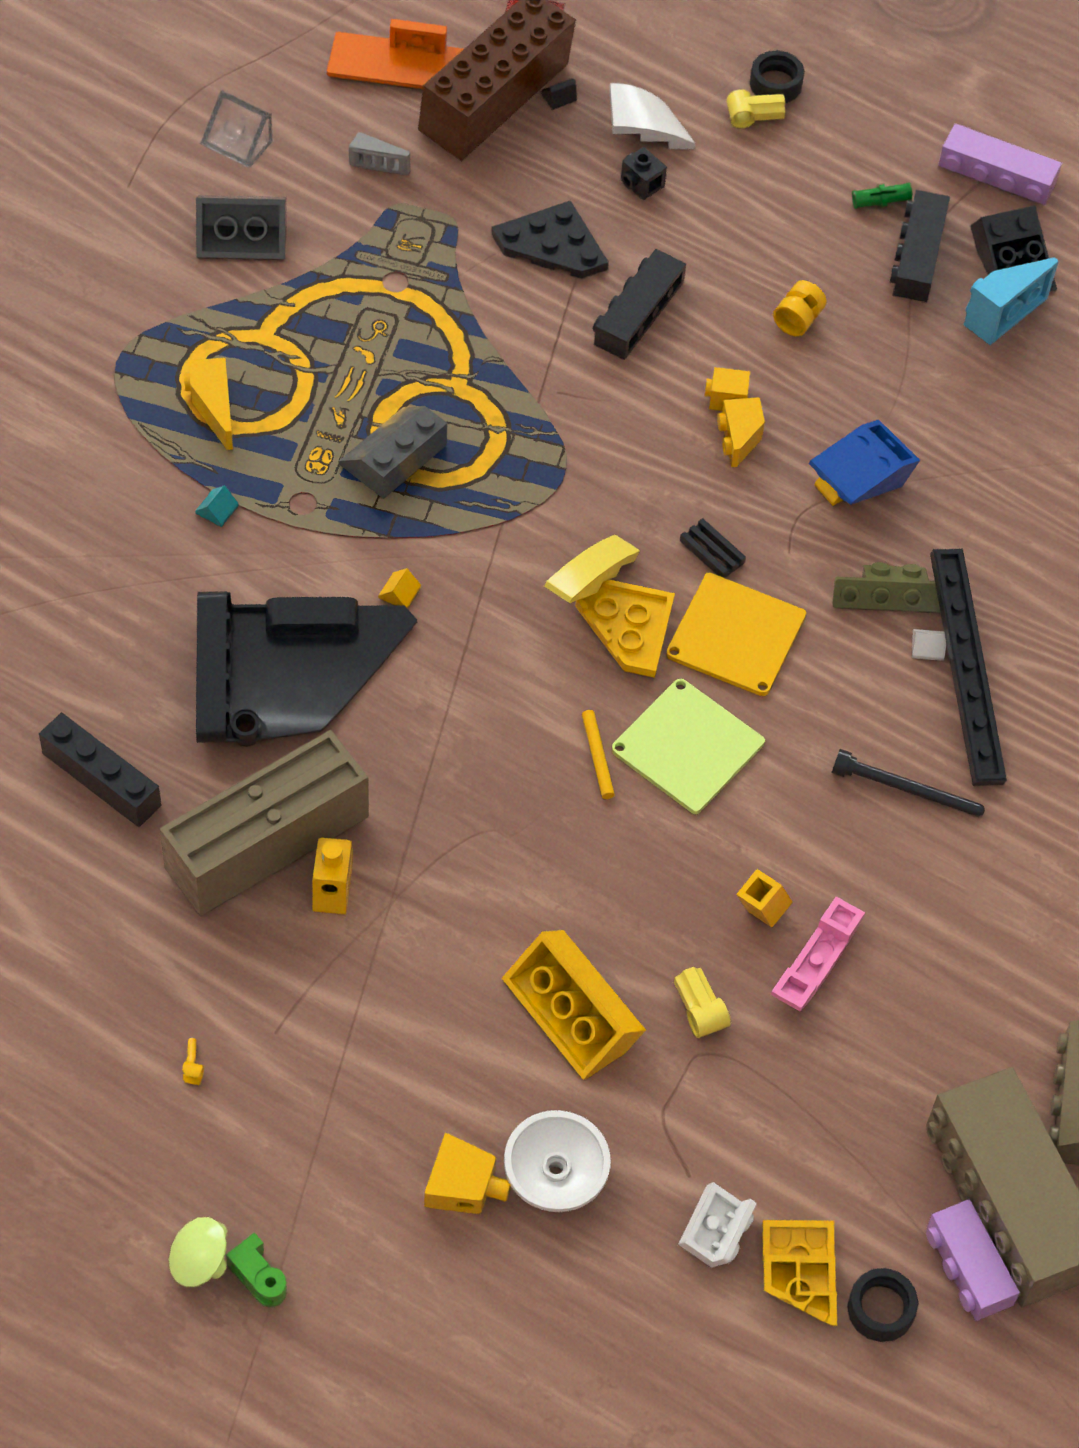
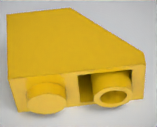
[717,397,765,467]

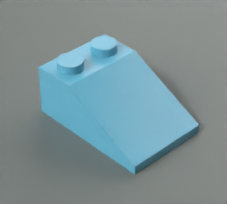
[964,258,1059,345]

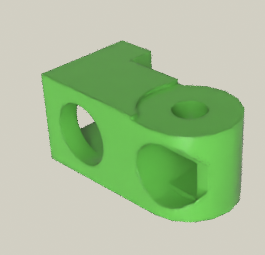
[226,1232,287,1307]

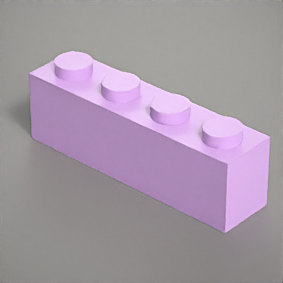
[938,123,1062,205]

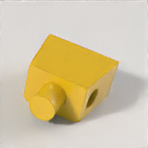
[313,838,353,915]
[424,1133,511,1214]

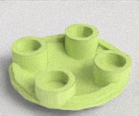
[169,1217,227,1287]

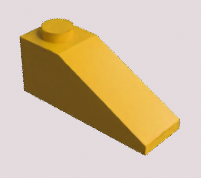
[184,358,233,450]

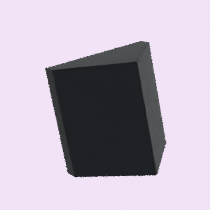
[541,78,577,110]

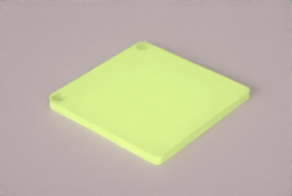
[612,679,765,815]

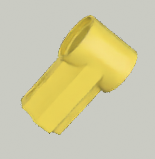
[726,90,785,128]
[674,967,731,1038]

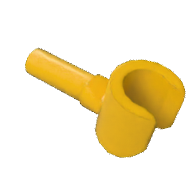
[183,1038,204,1085]

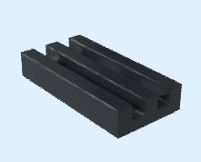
[680,518,746,578]

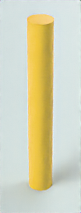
[582,710,615,799]

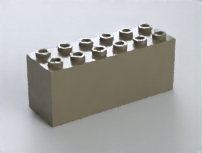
[159,730,369,917]
[926,1067,1079,1308]

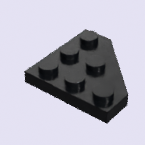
[491,200,609,279]

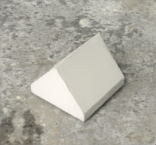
[912,629,946,661]

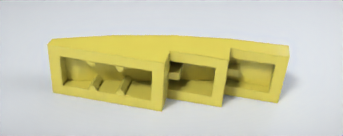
[544,535,640,603]

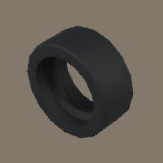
[749,50,805,103]
[847,1268,919,1342]

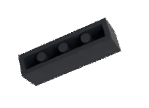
[889,190,950,303]
[593,249,686,360]
[39,712,162,827]

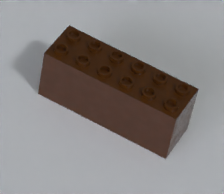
[418,0,576,161]

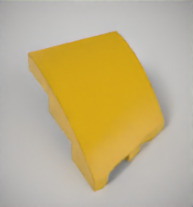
[762,1220,837,1326]

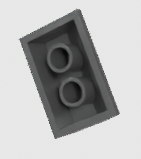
[196,195,287,259]
[339,406,447,499]

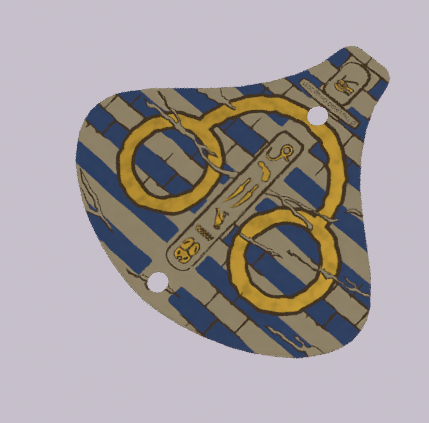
[114,203,567,538]

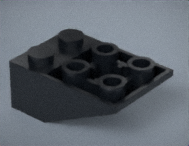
[970,205,1057,292]

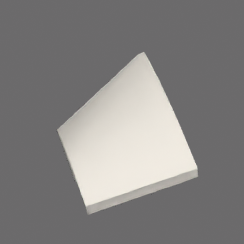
[610,83,695,149]

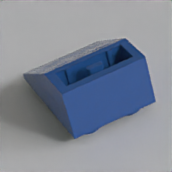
[808,420,920,505]

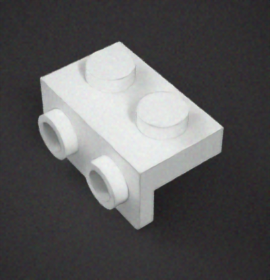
[678,1182,756,1268]

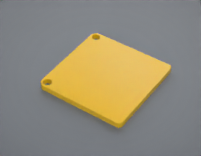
[666,573,806,696]

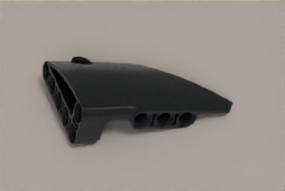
[196,591,417,747]

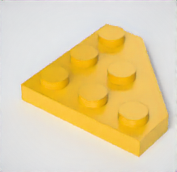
[575,580,675,678]

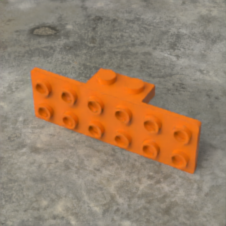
[327,19,463,89]

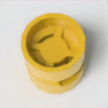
[773,280,827,337]

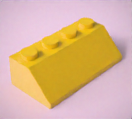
[501,930,646,1080]

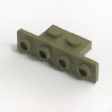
[832,562,941,613]

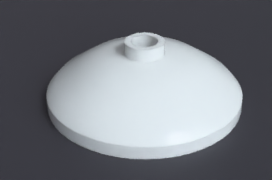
[504,1110,611,1212]

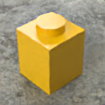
[704,367,750,411]
[736,869,793,928]

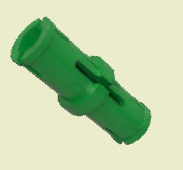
[852,182,913,209]

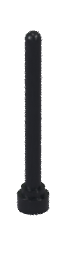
[832,749,985,817]

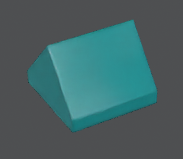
[195,485,239,527]

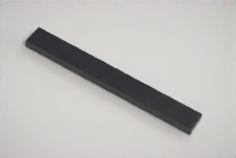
[930,549,1007,786]

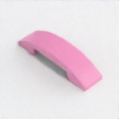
[771,897,865,1012]

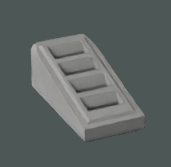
[349,132,410,175]

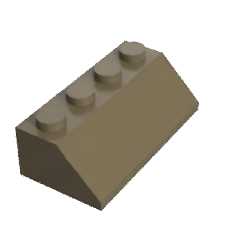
[1049,1020,1079,1165]

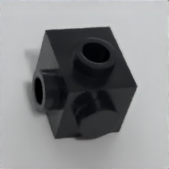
[621,147,667,200]

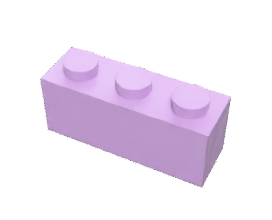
[926,1199,1020,1321]

